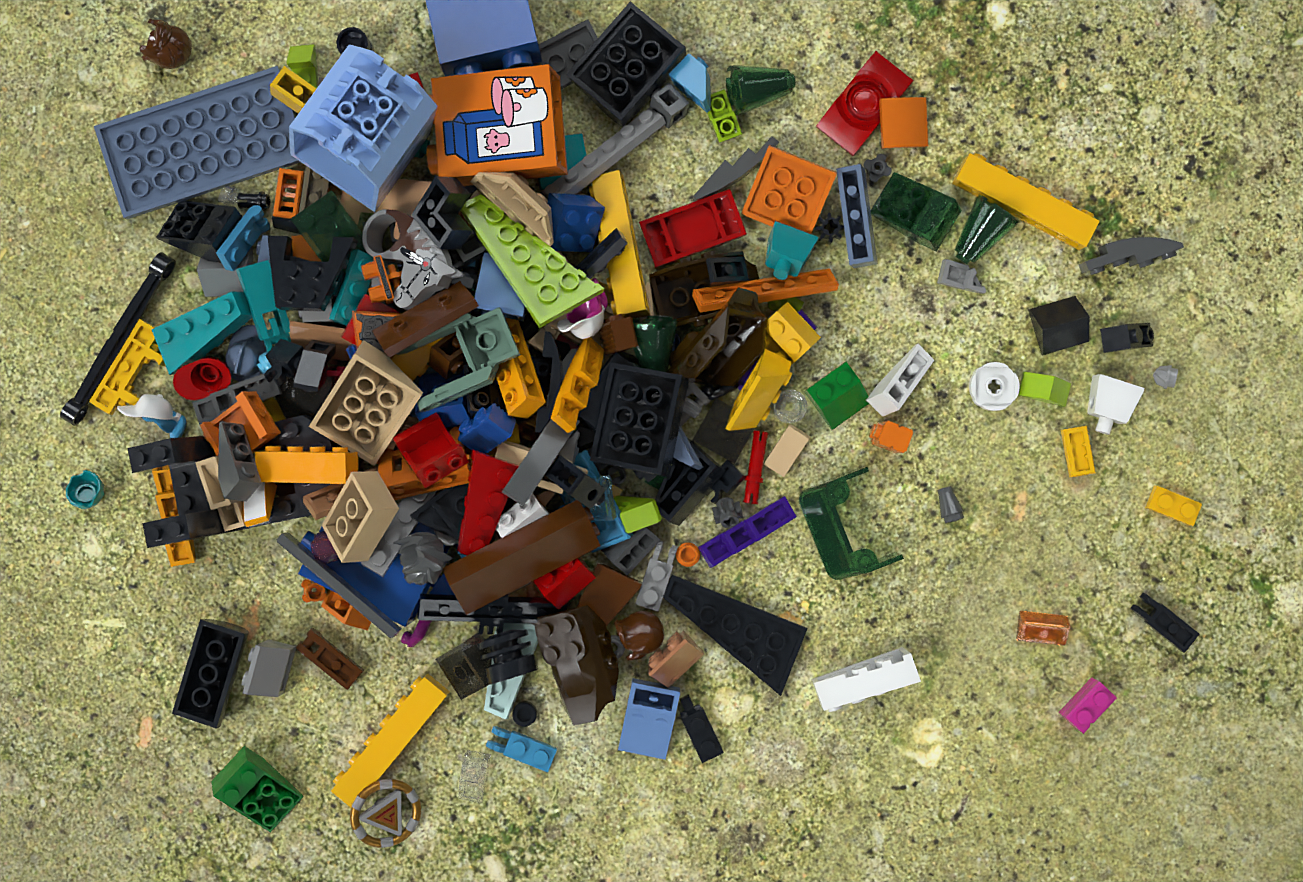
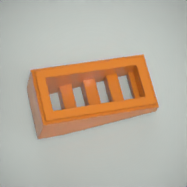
[273,168,305,220]

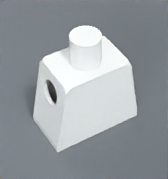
[1087,374,1145,435]

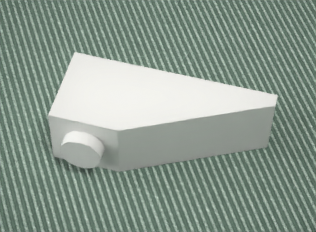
[866,344,934,417]

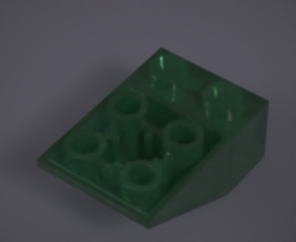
[871,172,962,252]

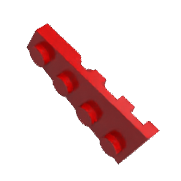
[457,449,519,555]

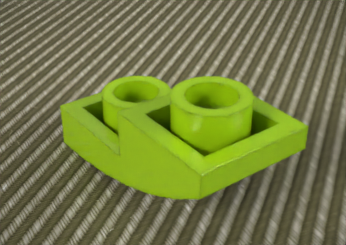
[706,89,742,143]

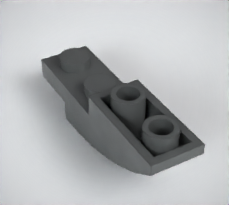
[1079,237,1184,275]

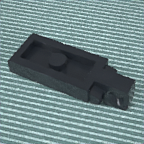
[680,694,724,763]

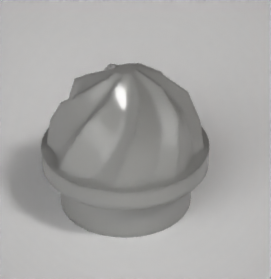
[1153,365,1178,389]

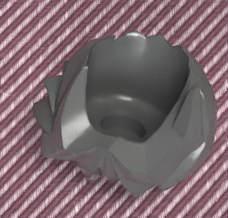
[393,532,453,585]

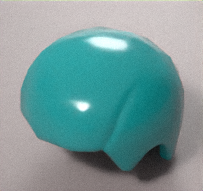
[66,470,104,509]

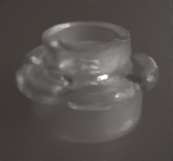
[218,185,239,206]

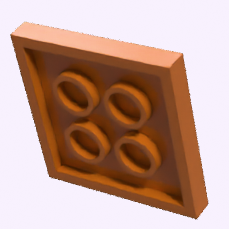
[741,145,837,234]

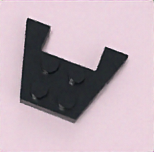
[268,235,358,312]

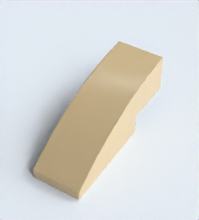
[195,456,245,531]

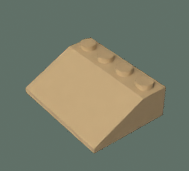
[309,340,423,466]

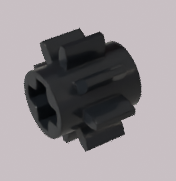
[814,213,844,244]

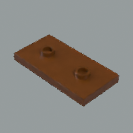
[372,281,479,357]

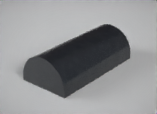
[172,619,249,729]

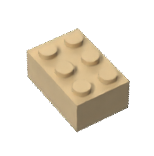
[322,471,399,563]

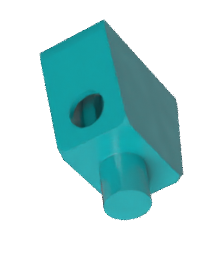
[765,221,818,280]

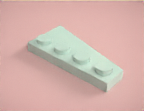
[484,623,538,719]

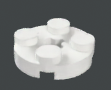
[969,362,1020,411]

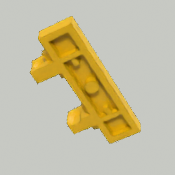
[89,319,166,415]

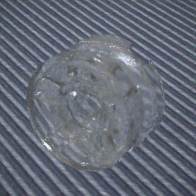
[772,390,807,424]

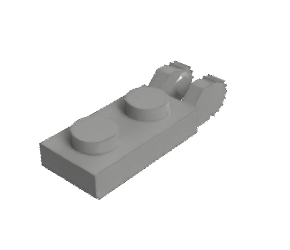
[635,541,678,611]

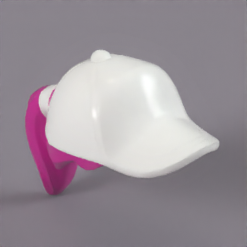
[557,278,608,339]

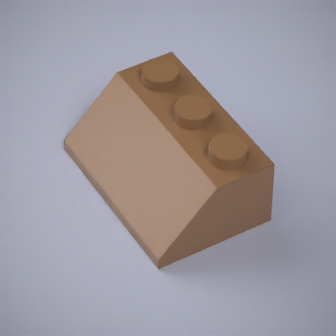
[290,321,352,365]

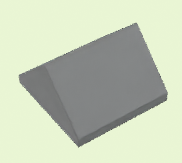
[197,247,253,297]

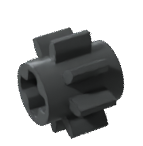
[712,497,743,528]

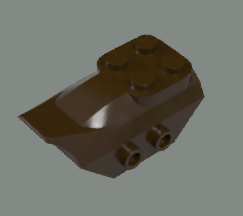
[649,251,759,331]
[667,287,768,386]
[535,605,619,726]

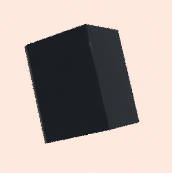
[1028,296,1090,356]

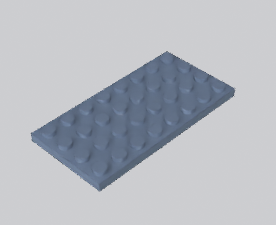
[94,66,300,219]

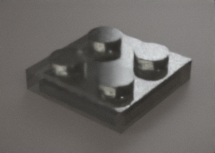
[692,399,754,464]

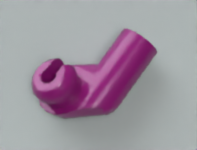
[401,620,432,647]

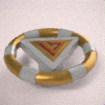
[350,779,421,848]

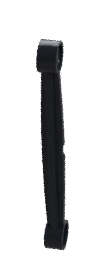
[60,252,176,426]

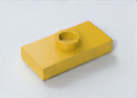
[1061,425,1096,478]

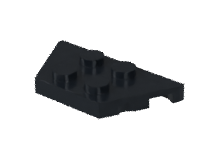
[410,483,469,541]

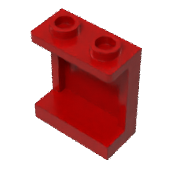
[393,412,469,488]

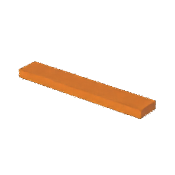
[692,268,839,312]

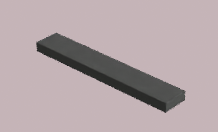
[277,532,402,638]

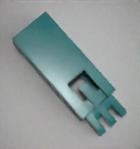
[236,260,291,352]

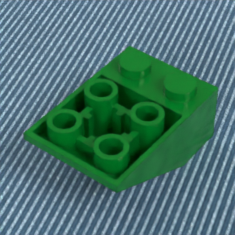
[211,746,303,832]

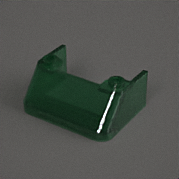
[798,467,904,580]

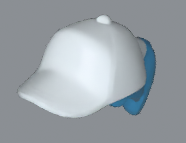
[117,394,187,438]

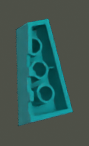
[151,291,252,375]

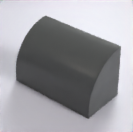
[601,527,660,576]

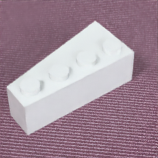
[812,647,921,712]

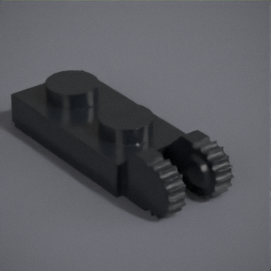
[1130,593,1200,653]

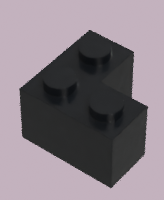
[411,176,473,250]

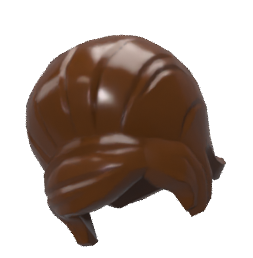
[139,19,192,69]
[614,611,665,661]

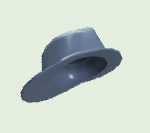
[225,325,267,382]

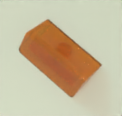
[1016,611,1071,646]

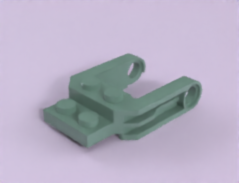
[396,307,521,412]

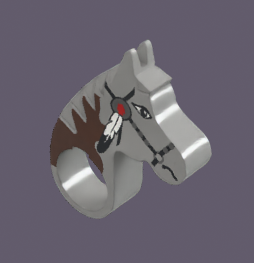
[362,209,464,310]

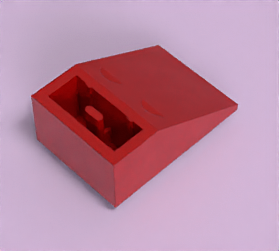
[534,557,596,609]

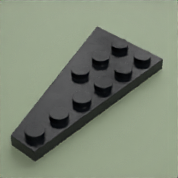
[663,574,808,696]

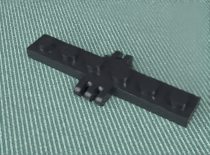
[519,228,628,341]
[417,594,568,635]

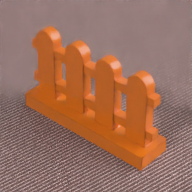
[376,427,472,500]

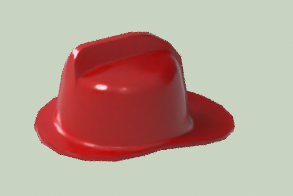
[173,356,232,400]

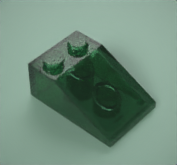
[291,191,368,272]

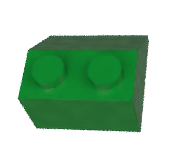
[804,361,869,430]

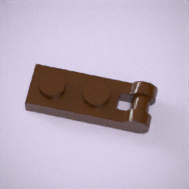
[296,628,364,690]

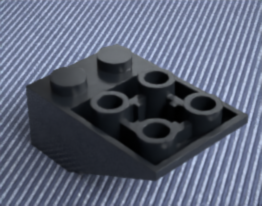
[156,201,243,263]

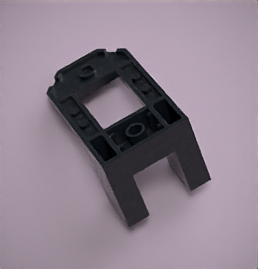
[127,415,336,548]

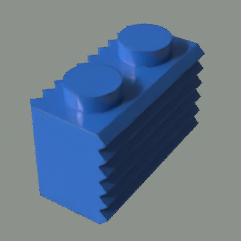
[458,403,516,454]

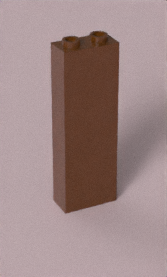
[442,500,601,615]

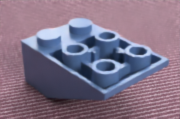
[618,678,680,760]

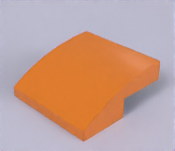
[879,97,928,149]

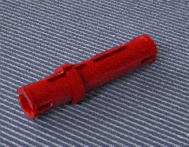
[743,430,769,505]

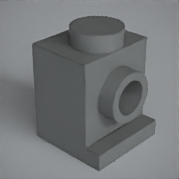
[650,83,689,129]

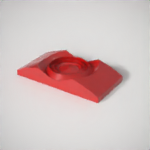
[816,51,914,156]
[639,189,747,268]

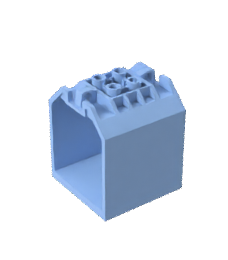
[289,44,437,212]

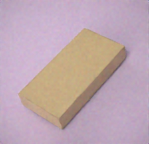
[764,424,810,477]

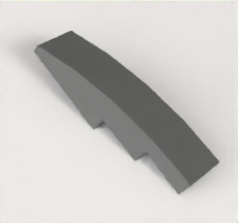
[693,136,779,202]
[192,373,282,425]
[502,419,580,506]

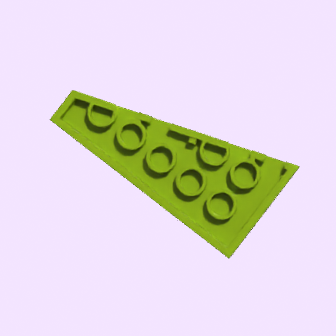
[460,194,604,328]

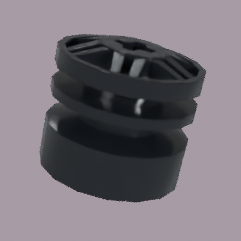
[477,629,539,685]

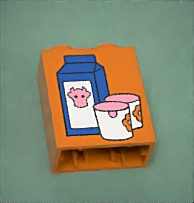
[426,64,568,186]

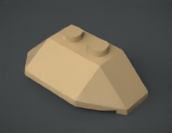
[470,172,554,246]

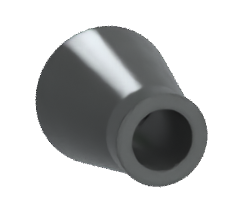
[937,486,965,524]

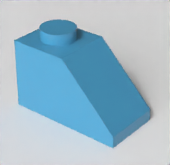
[669,53,711,113]

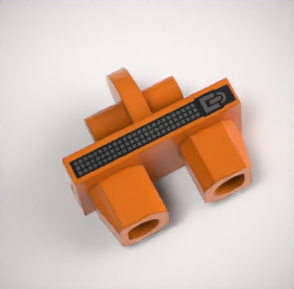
[361,255,402,305]

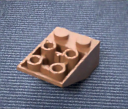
[648,630,704,688]

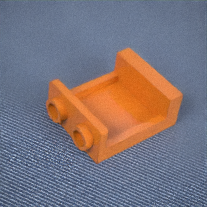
[200,391,280,456]

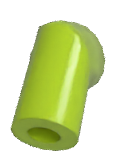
[768,297,805,312]

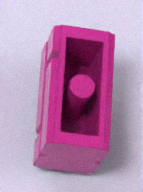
[1058,677,1117,734]

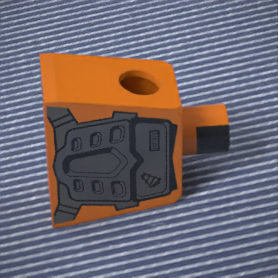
[352,311,401,355]

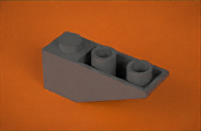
[218,421,262,502]

